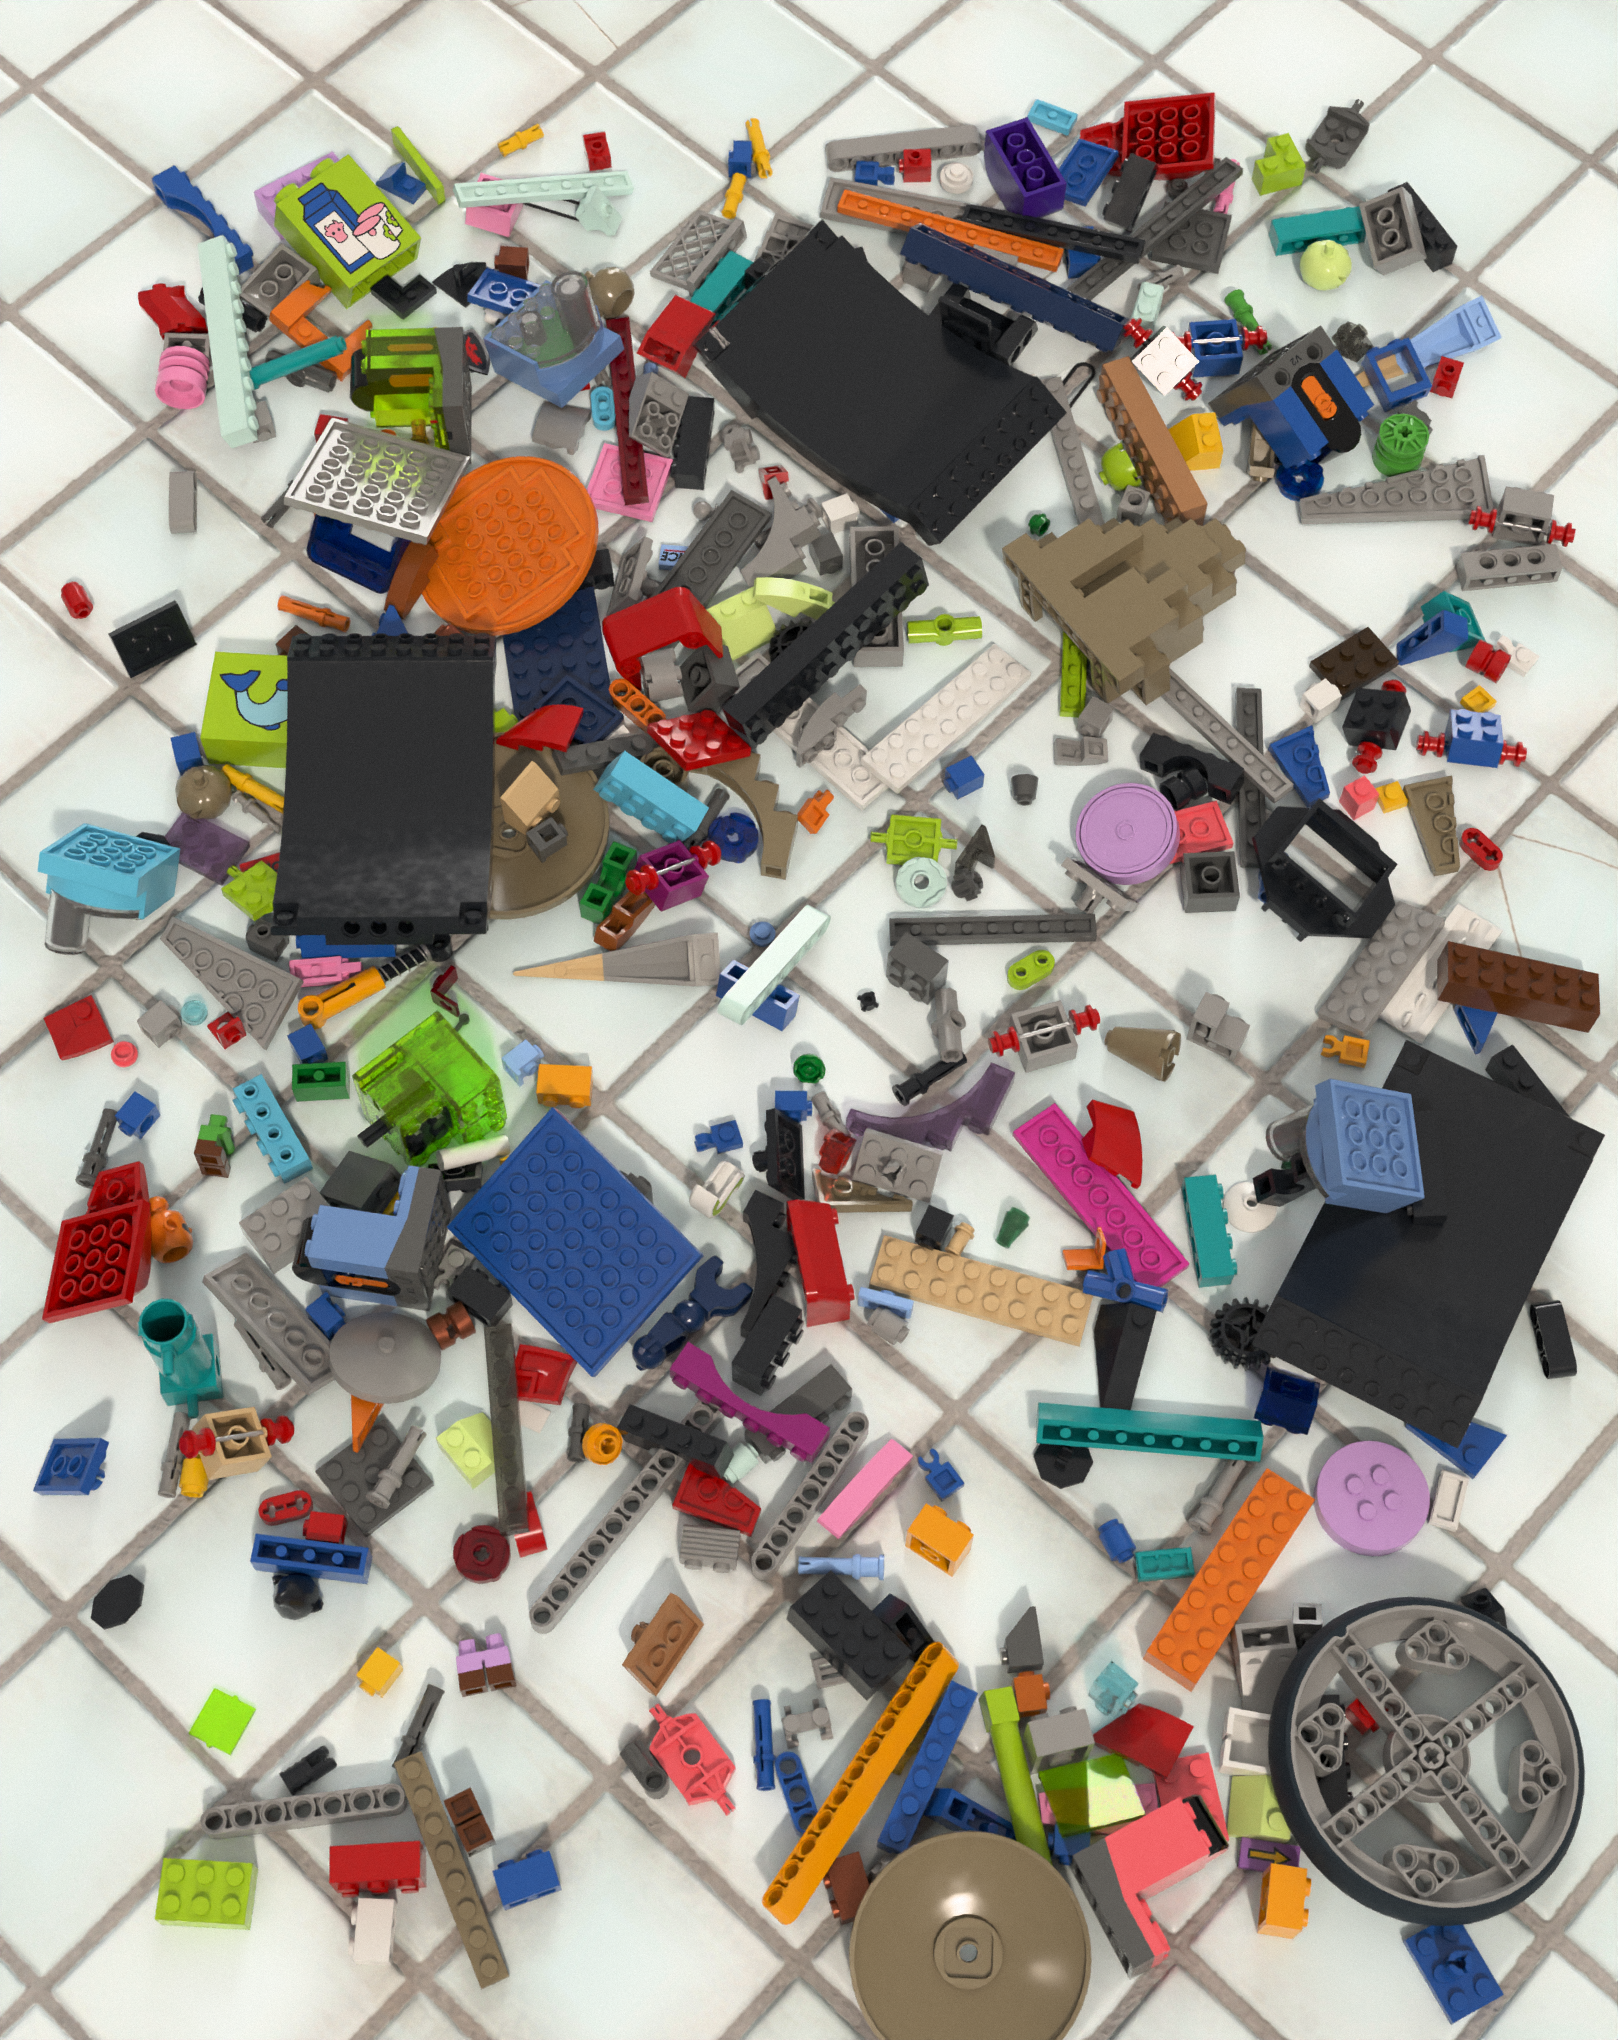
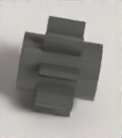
[951,868,983,902]

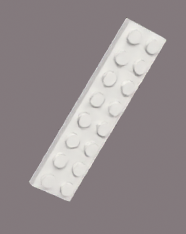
[860,644,1031,794]
[732,652,889,811]

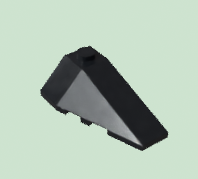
[1094,1303,1157,1410]

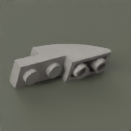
[796,684,867,768]

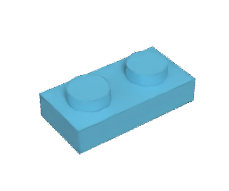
[1027,99,1078,136]

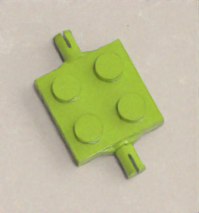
[870,814,958,865]
[221,860,277,922]

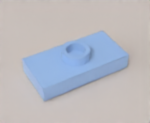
[858,1287,914,1319]

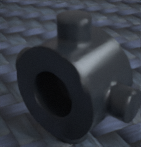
[857,991,879,1012]

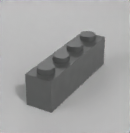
[744,1364,852,1464]

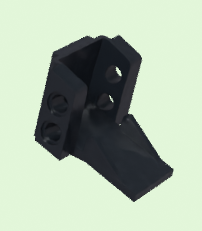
[929,283,1038,366]

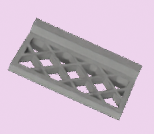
[650,210,747,297]

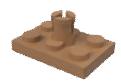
[622,1592,704,1696]

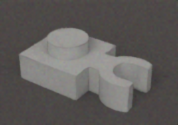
[434,1244,476,1295]

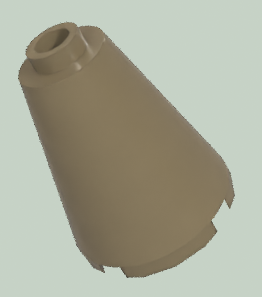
[1105,1026,1181,1082]

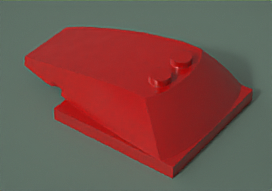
[1080,92,1216,181]
[42,1161,152,1324]

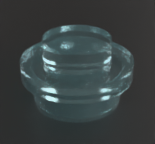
[181,1000,208,1026]

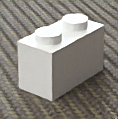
[348,1898,398,1966]

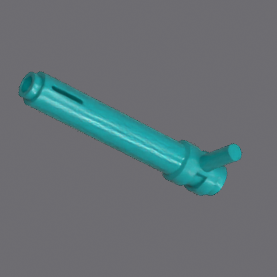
[249,335,347,391]

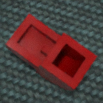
[504,1491,548,1558]

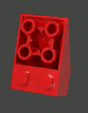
[637,295,716,378]

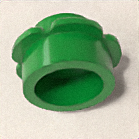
[1028,513,1050,536]

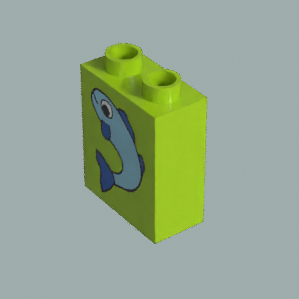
[200,652,287,768]

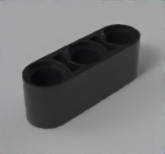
[1530,1300,1577,1379]

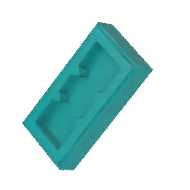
[1134,1547,1195,1582]

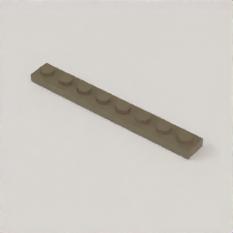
[394,1751,510,1989]

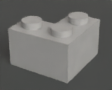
[1186,992,1250,1061]

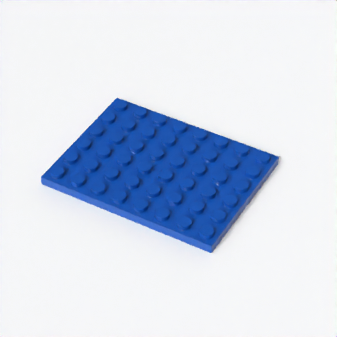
[447,1107,704,1377]

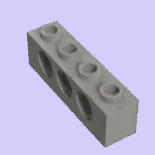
[1456,544,1563,591]

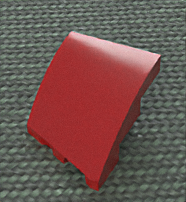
[496,704,583,753]
[1081,1100,1143,1189]
[1093,1703,1194,1780]

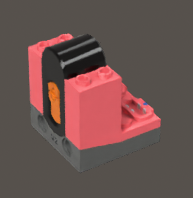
[1071,1794,1229,1980]

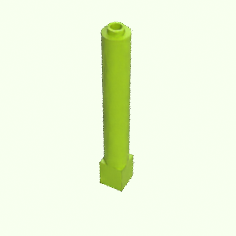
[978,1686,1053,1866]

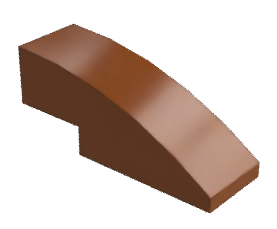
[384,541,439,620]
[594,891,655,952]

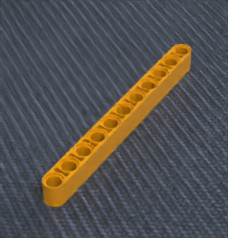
[762,1642,959,1925]

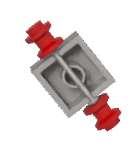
[1468,486,1576,547]
[988,1000,1100,1073]

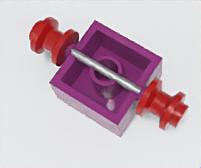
[625,840,721,912]

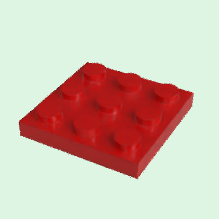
[647,710,751,771]

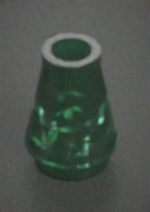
[995,1207,1030,1249]

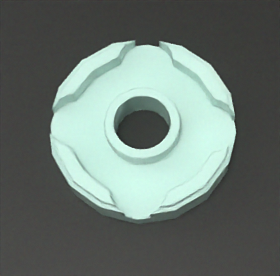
[896,857,947,908]

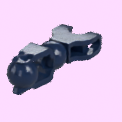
[631,1256,754,1371]

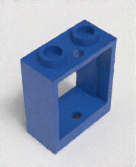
[1361,337,1432,412]

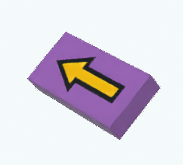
[1238,1837,1301,1872]

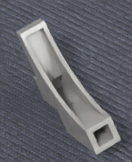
[740,476,822,588]

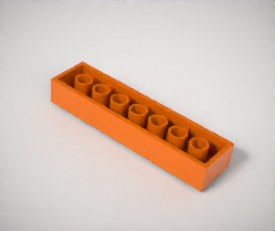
[1143,1468,1315,1692]

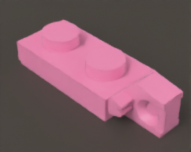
[289,956,363,987]

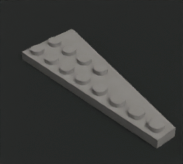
[1299,455,1494,525]

